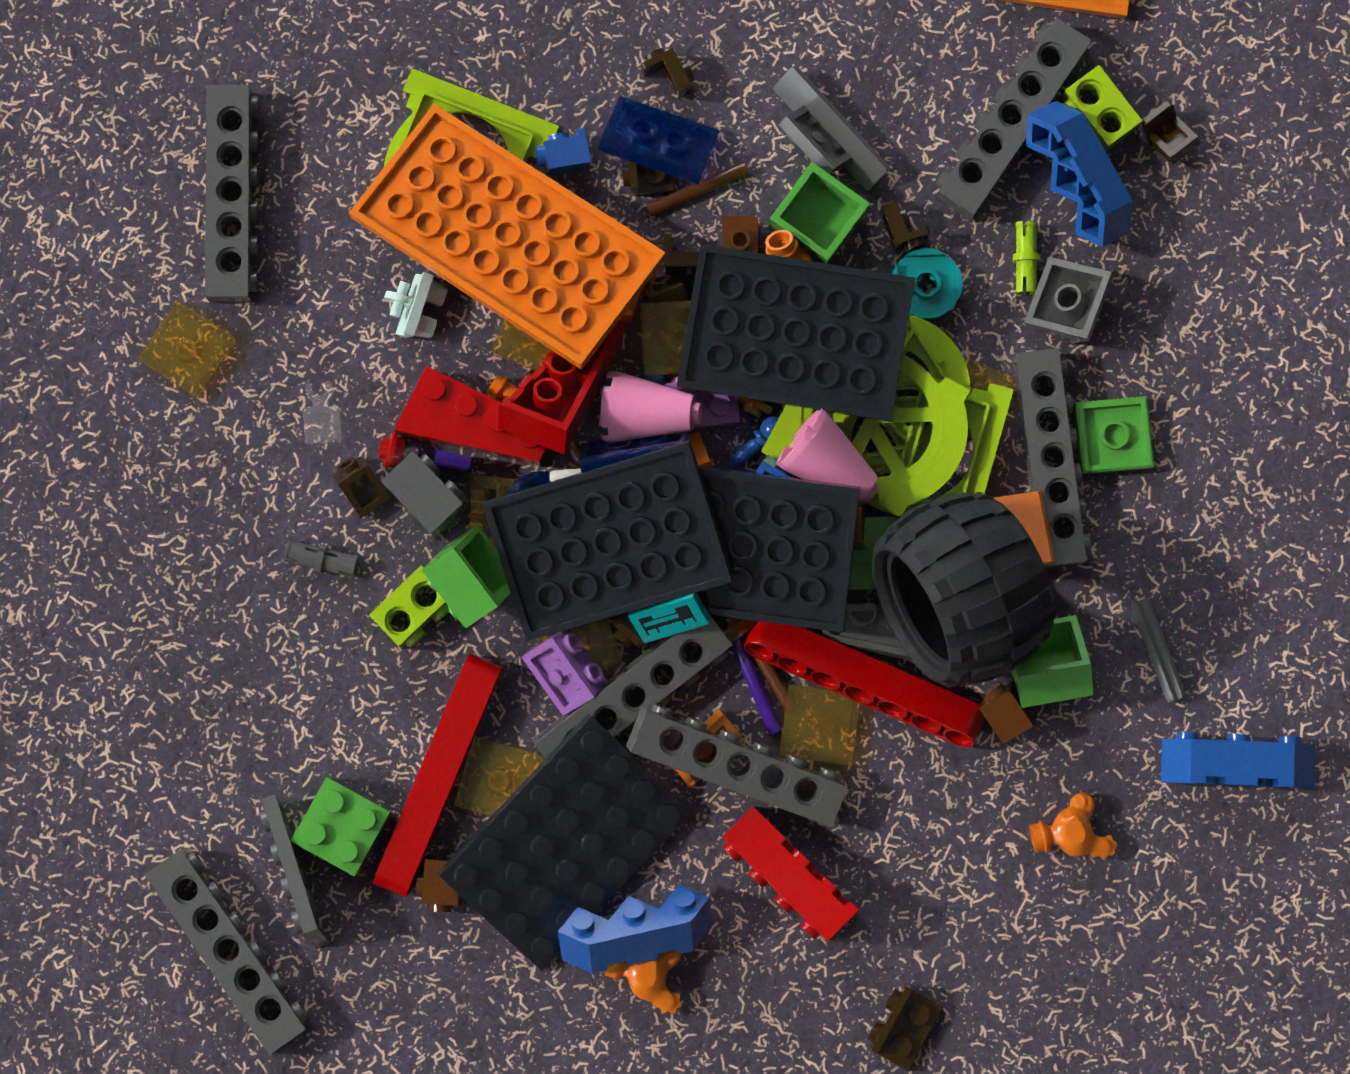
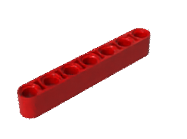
[744,621,985,748]
[373,653,503,898]

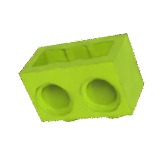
[1061,65,1142,152]
[369,565,449,649]

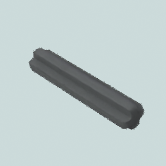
[1131,599,1186,702]

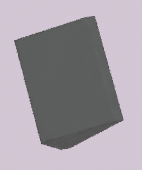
[1024,257,1114,344]

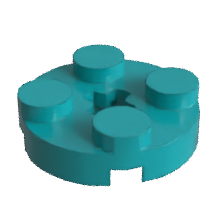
[892,248,963,321]

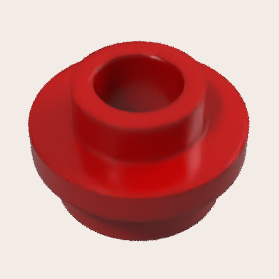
[377,432,405,468]

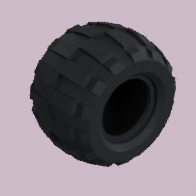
[872,492,1055,687]

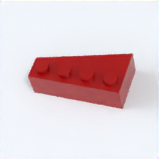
[498,320,624,455]
[394,366,549,467]
[722,806,859,941]

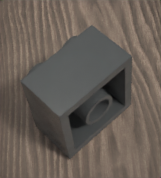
[381,451,467,540]

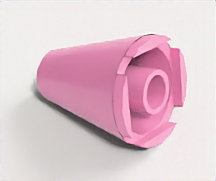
[600,370,702,443]
[776,409,879,504]

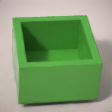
[768,162,870,264]
[422,524,511,628]
[1011,615,1093,708]
[291,777,393,877]

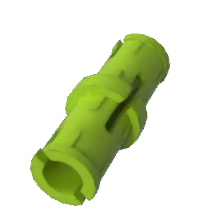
[1013,221,1041,295]

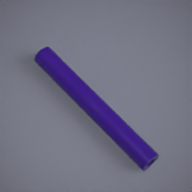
[731,636,783,736]

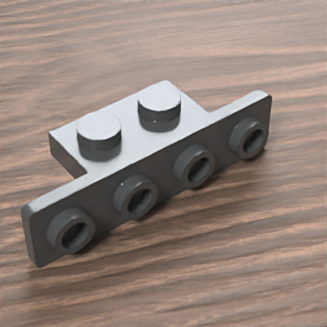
[773,65,890,191]

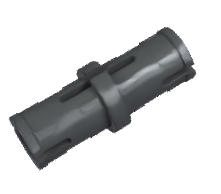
[283,539,359,578]

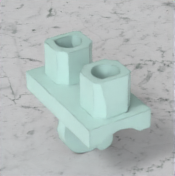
[384,272,448,338]

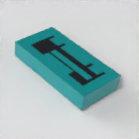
[628,592,711,643]

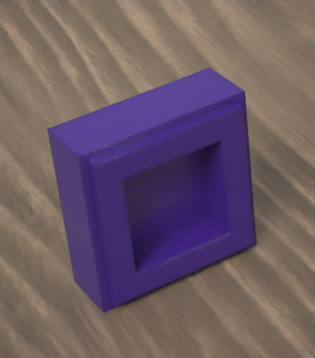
[434,450,474,475]

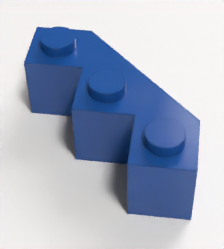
[1026,101,1133,247]
[1161,732,1316,788]
[558,885,712,974]

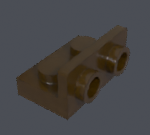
[867,985,943,1071]

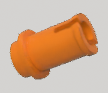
[486,375,518,402]

